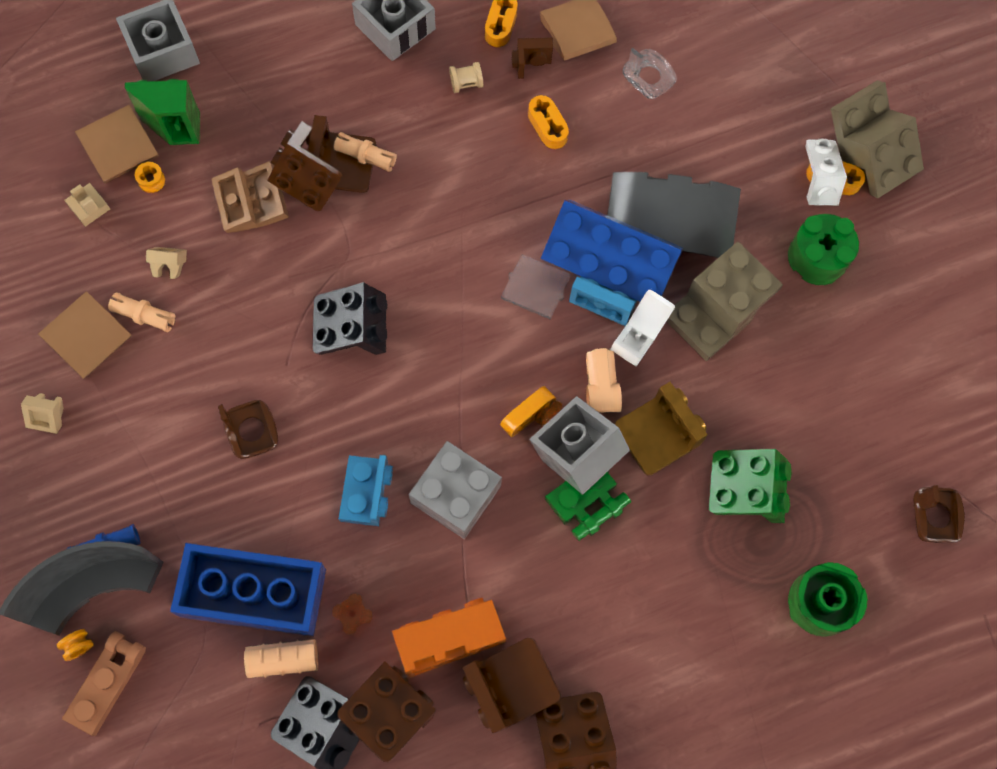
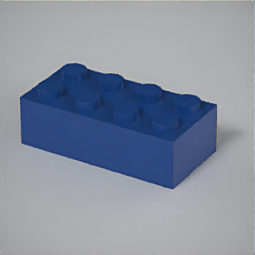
[541,200,683,302]
[170,543,326,637]

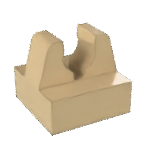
[64,183,110,227]
[146,247,187,279]
[21,393,64,434]

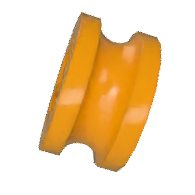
[134,162,165,193]
[56,629,94,661]

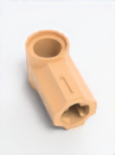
[586,348,622,413]

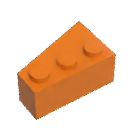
[392,598,506,678]

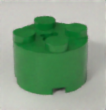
[788,214,859,285]
[788,562,868,637]

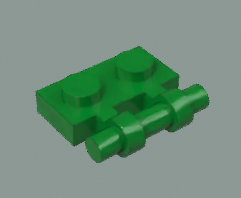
[545,471,631,541]

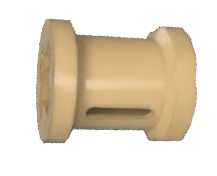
[449,62,483,93]

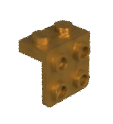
[615,381,708,476]

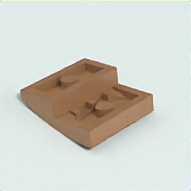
[540,0,617,61]
[75,105,159,183]
[211,161,289,233]
[38,291,132,379]

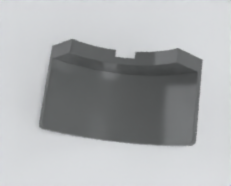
[607,172,741,258]
[0,541,164,636]

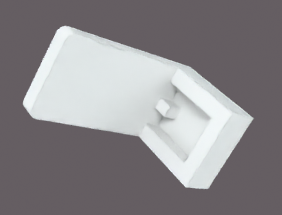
[805,139,847,206]
[610,290,675,367]

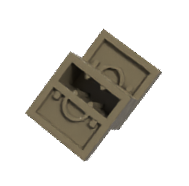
[831,80,924,198]
[666,241,783,362]

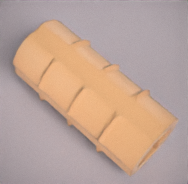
[244,639,318,678]

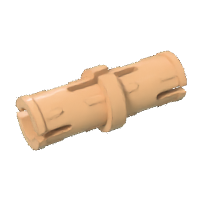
[334,132,397,172]
[108,292,176,332]

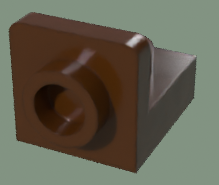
[511,37,553,79]

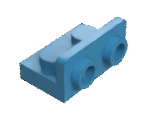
[569,276,637,326]
[338,455,393,526]

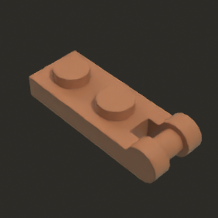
[62,631,146,736]

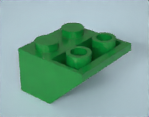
[125,79,200,145]

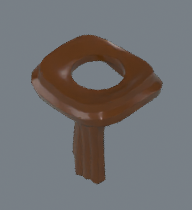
[218,400,278,459]
[913,485,965,543]

